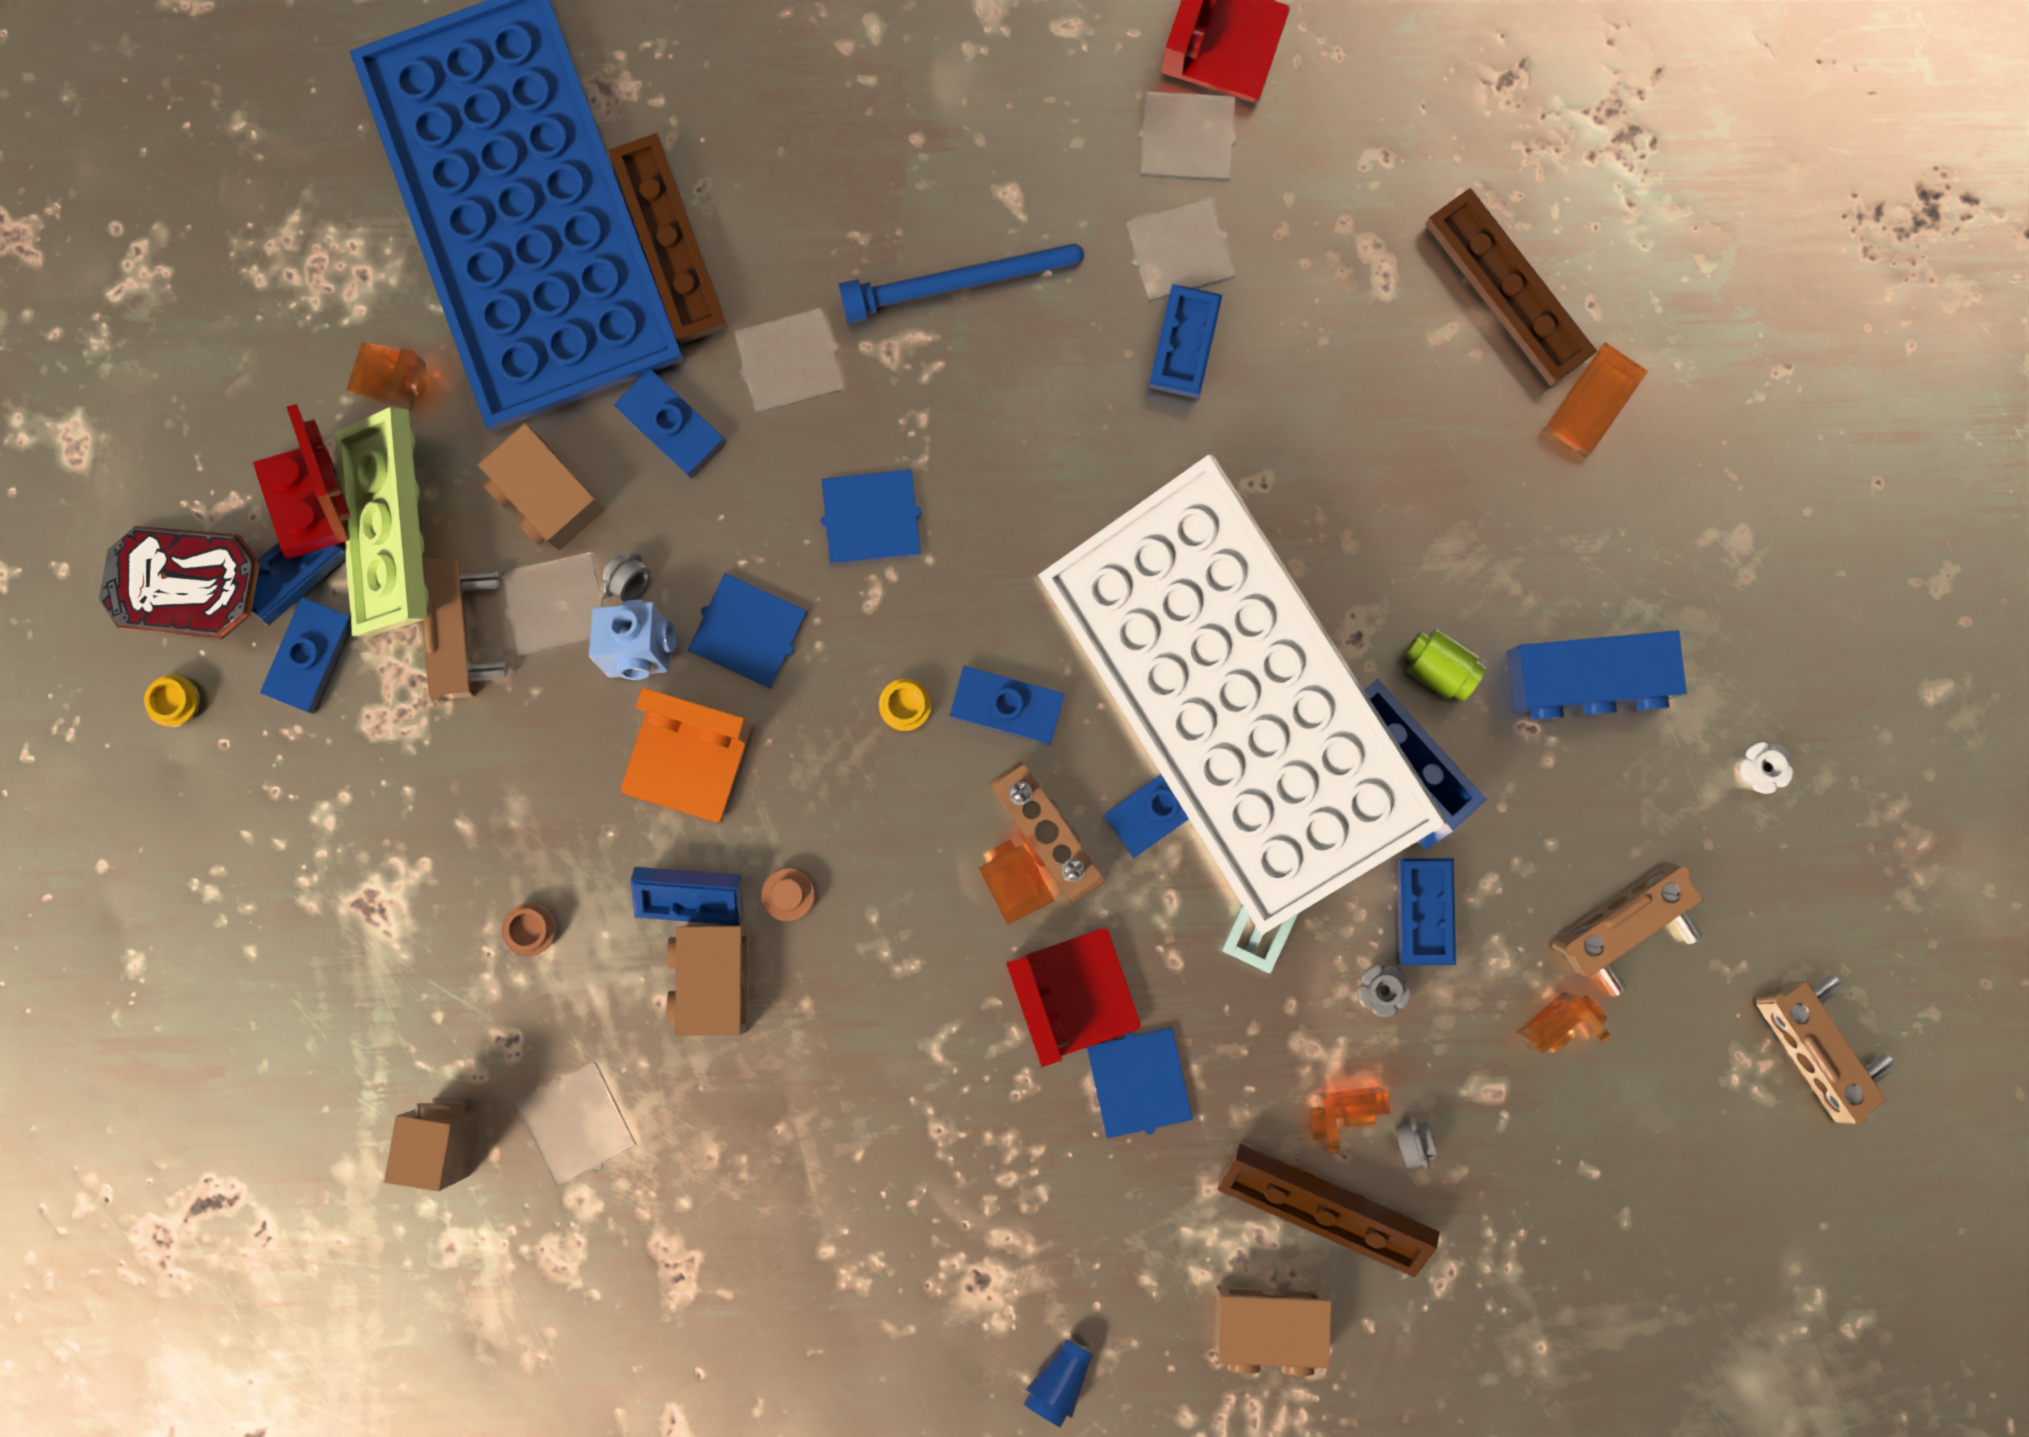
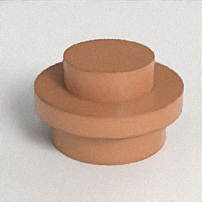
[761,868,815,922]
[502,903,557,956]

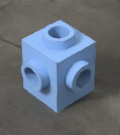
[589,600,676,680]

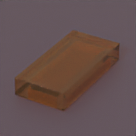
[1542,342,1648,459]

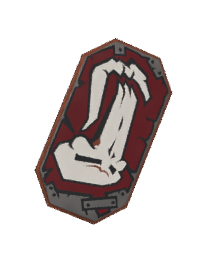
[99,526,260,639]

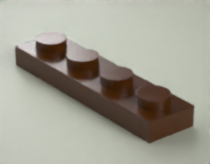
[609,133,728,345]
[1425,188,1597,387]
[1217,1143,1440,1278]

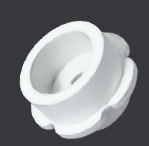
[1740,742,1794,794]

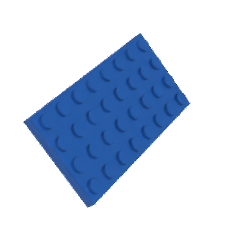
[349,0,685,432]

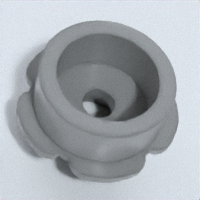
[603,553,651,602]
[1358,965,1411,1017]
[1396,1117,1438,1170]

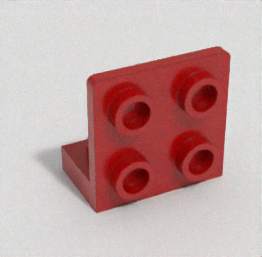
[1161,0,1290,103]
[252,404,352,560]
[1006,928,1141,1067]

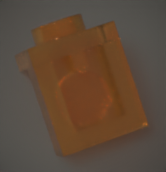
[346,342,428,411]
[978,840,1055,925]
[1515,992,1612,1054]
[1308,1087,1390,1153]

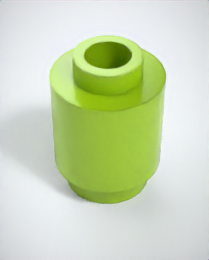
[1403,628,1487,703]

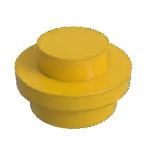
[144,674,200,727]
[879,678,932,731]

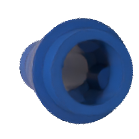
[1023,1339,1094,1428]

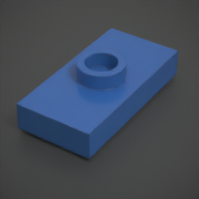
[1148,284,1223,399]
[614,370,726,478]
[252,542,346,626]
[260,597,351,714]
[950,666,1065,745]
[1103,774,1189,859]
[1397,858,1456,965]
[631,867,742,926]

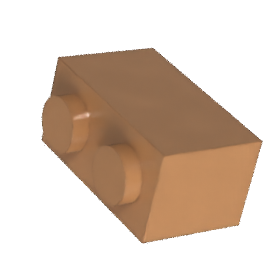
[478,423,605,550]
[666,926,748,1036]
[384,1098,481,1192]
[1214,1286,1331,1376]

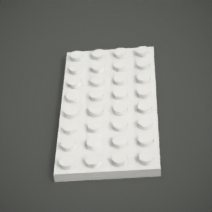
[1038,455,1448,935]

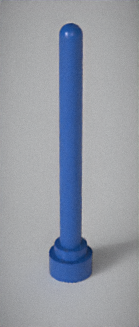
[838,244,1084,324]

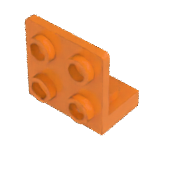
[621,687,753,823]

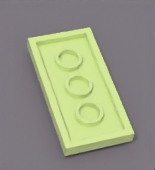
[335,407,429,637]

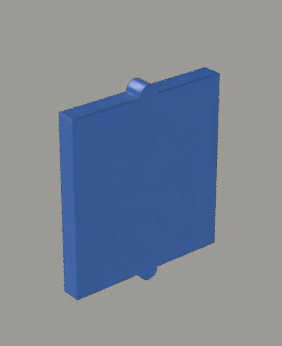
[821,469,922,565]
[688,573,808,689]
[1087,1027,1193,1138]

